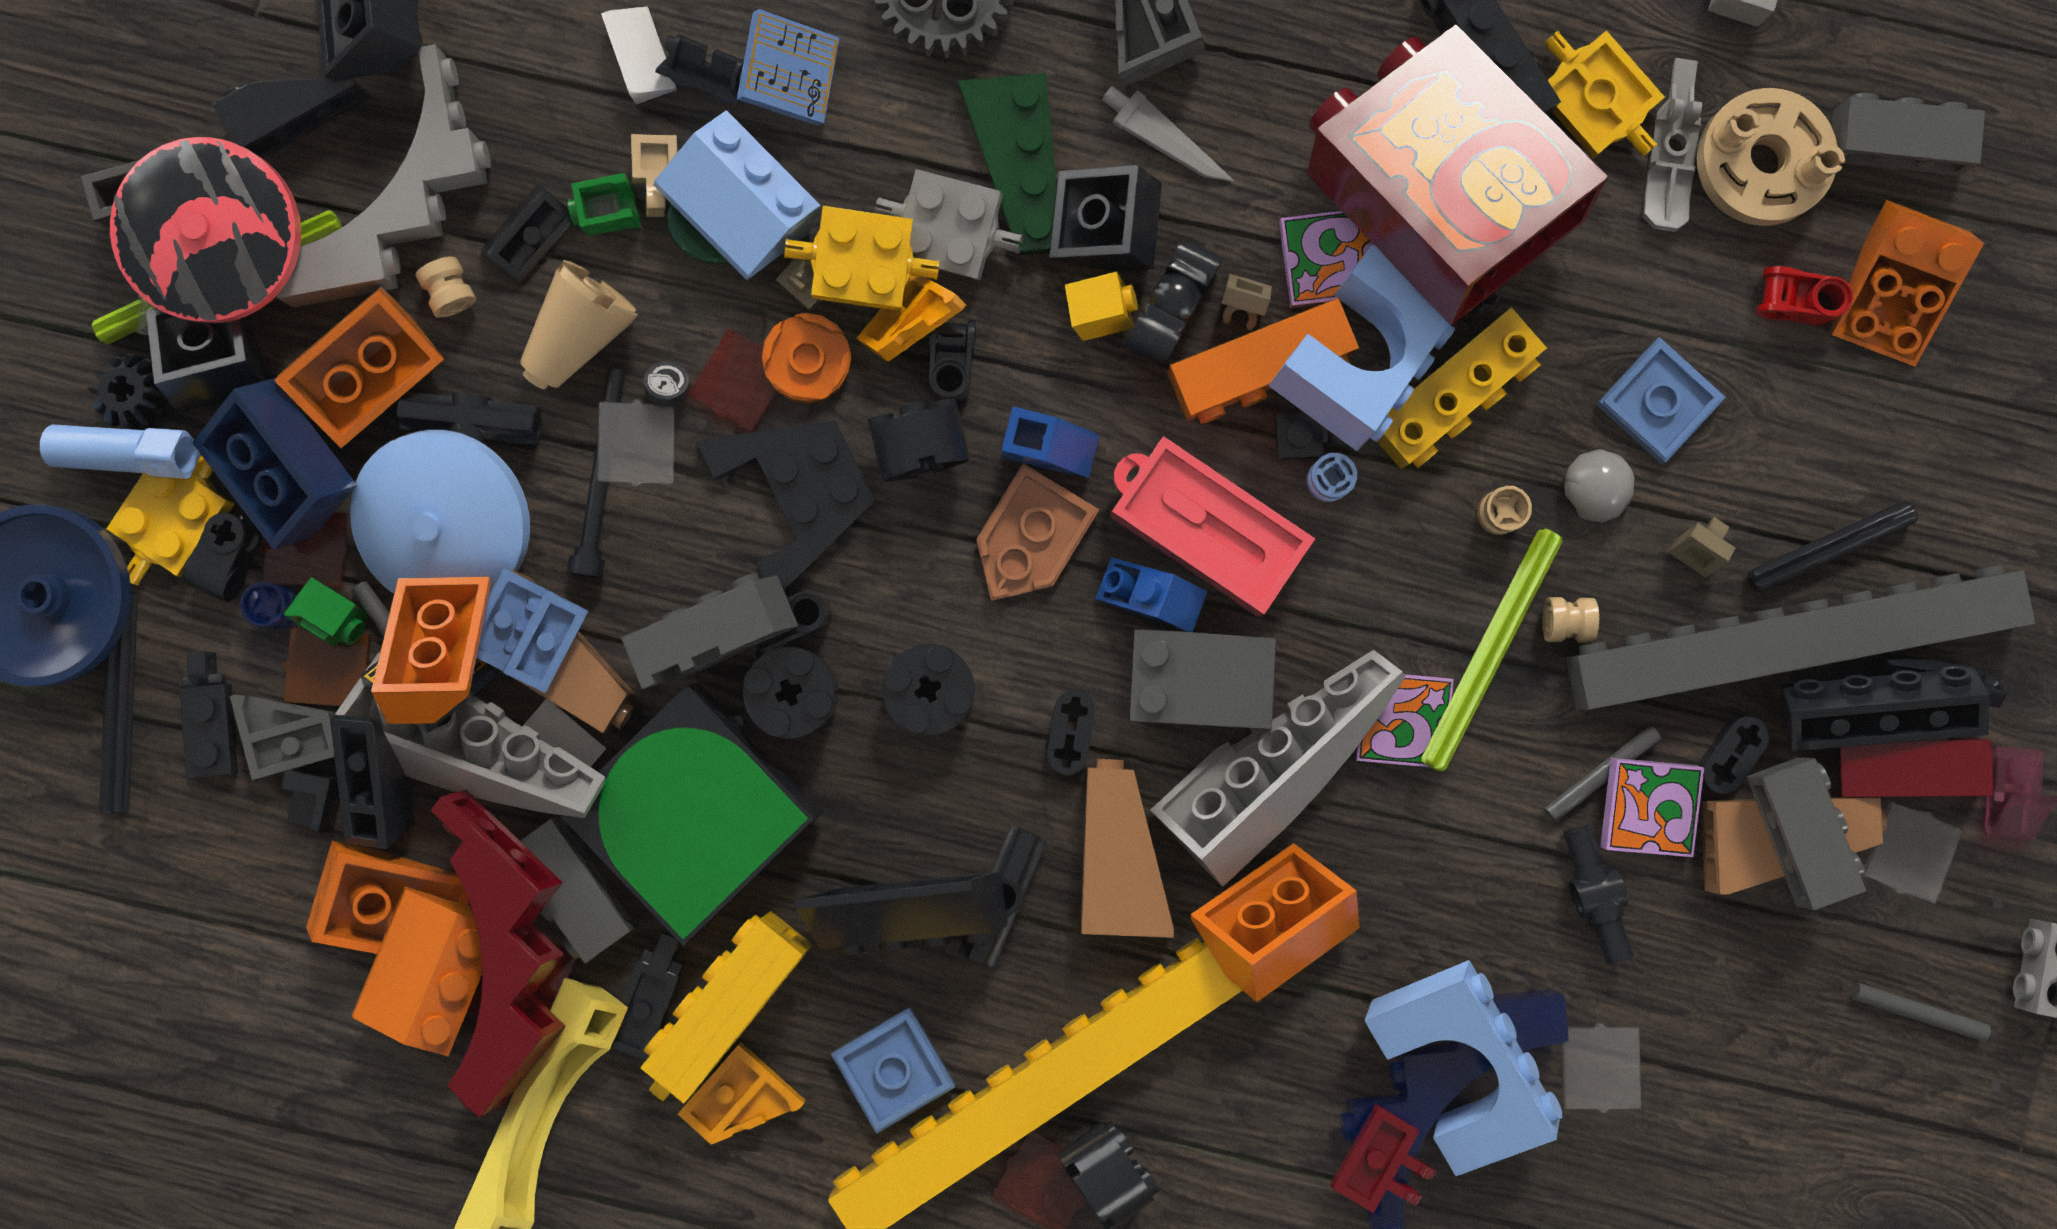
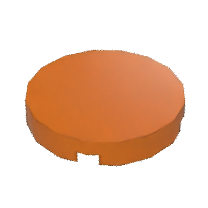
[762,313,852,404]

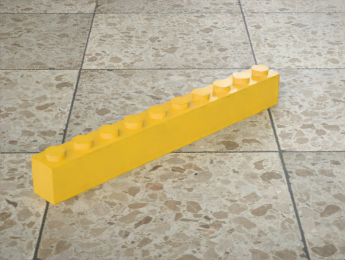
[828,938,1243,1229]

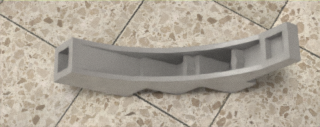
[277,44,491,308]

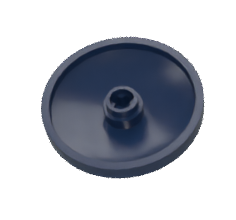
[0,504,131,686]

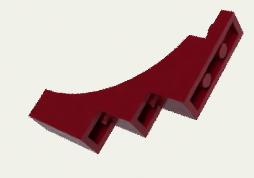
[431,790,565,1118]

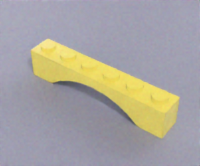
[454,978,628,1229]

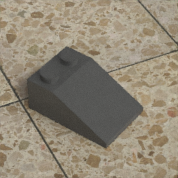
[1130,630,1276,729]

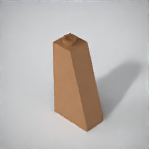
[499,570,636,733]
[1080,759,1174,938]
[1701,797,1887,895]

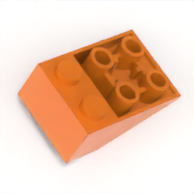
[1831,200,1984,367]

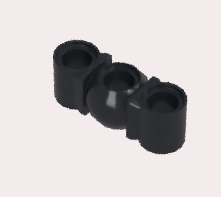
[1125,237,1223,367]

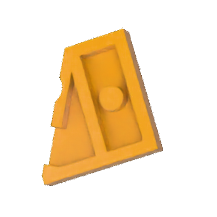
[856,275,966,362]
[678,1042,806,1145]

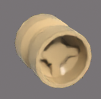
[415,256,476,318]
[1477,486,1532,535]
[1542,597,1599,643]

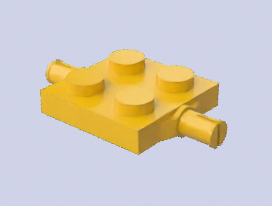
[1543,30,1665,159]
[784,206,939,311]
[106,455,235,585]

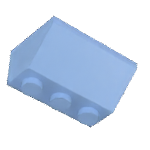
[653,110,821,280]

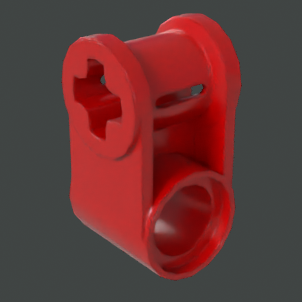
[1756,266,1853,326]

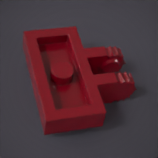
[1330,1104,1436,1213]

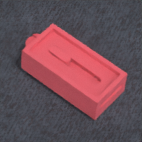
[1110,436,1315,617]

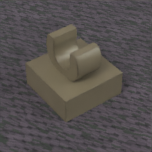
[776,259,822,313]
[1222,274,1272,330]
[1668,517,1736,578]

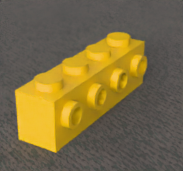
[1377,307,1547,470]

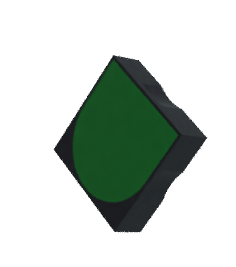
[559,683,823,946]

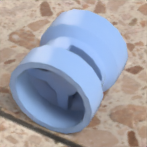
[1306,453,1357,502]

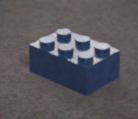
[193,378,357,550]

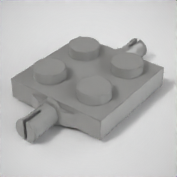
[874,169,1023,281]

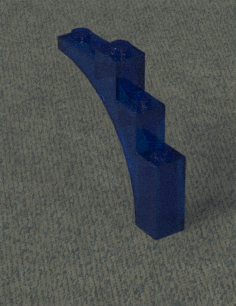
[1340,989,1569,1229]

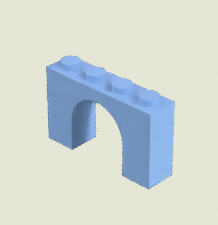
[1268,244,1456,451]
[1364,960,1562,1176]

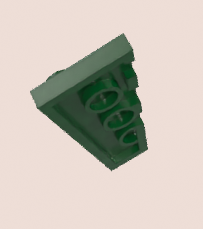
[958,73,1057,255]

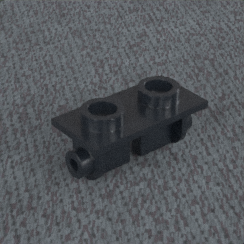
[655,34,744,105]

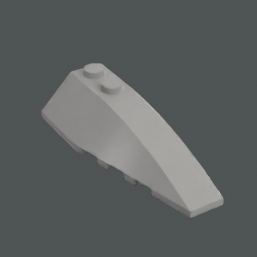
[1150,650,1406,887]
[335,652,606,818]

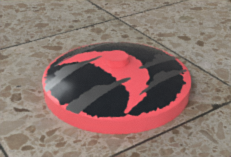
[110,137,301,323]

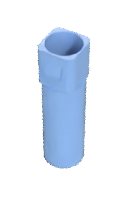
[40,424,200,479]

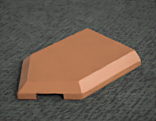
[976,463,1100,601]

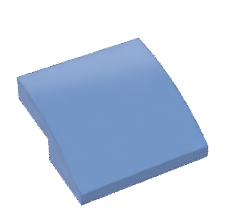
[476,568,588,693]

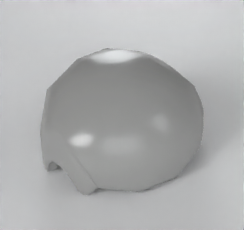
[1564,449,1635,523]

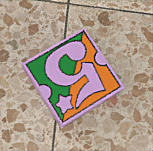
[1279,211,1373,309]
[1354,674,1454,767]
[1600,758,1704,857]

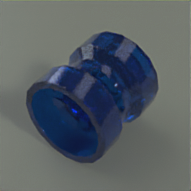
[240,582,298,629]

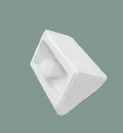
[601,6,677,104]

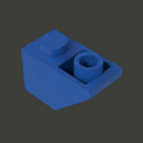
[1001,407,1100,479]
[1095,557,1208,632]

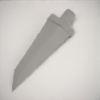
[1102,86,1234,181]

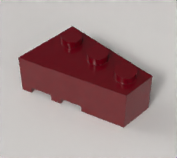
[1837,736,1993,797]

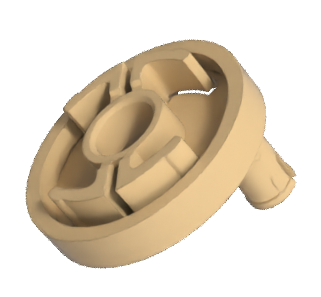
[1696,88,1845,226]

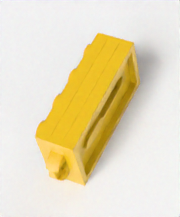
[641,911,813,1103]

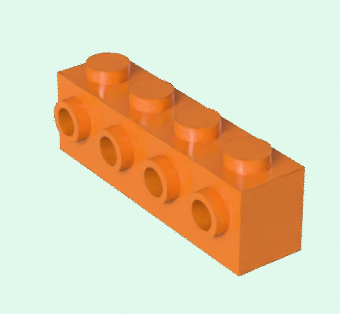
[1167,298,1359,424]

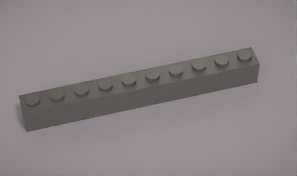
[1565,565,2036,710]

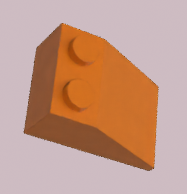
[306,840,469,954]

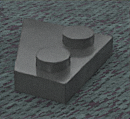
[230,694,335,780]

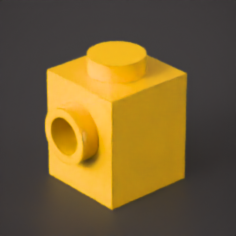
[1065,272,1138,341]

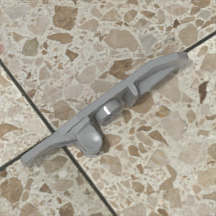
[1643,58,1702,232]

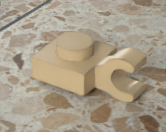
[631,134,677,217]

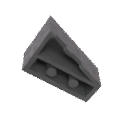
[1115,0,1206,87]
[621,573,798,689]

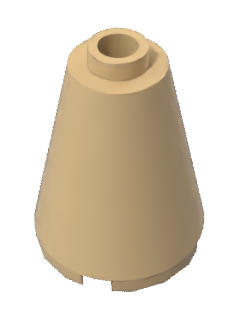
[520,260,638,390]

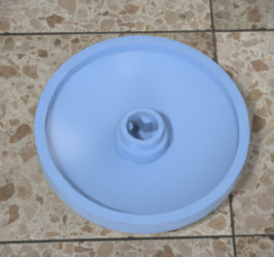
[350,430,530,594]

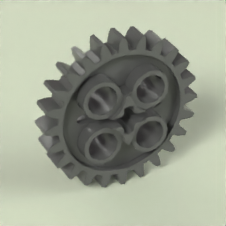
[874,0,1014,58]

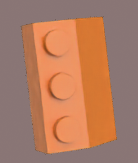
[274,286,444,448]
[371,577,492,724]
[1191,844,1360,1002]
[352,887,482,1056]

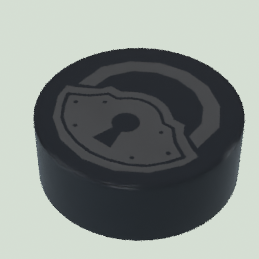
[644,361,690,407]

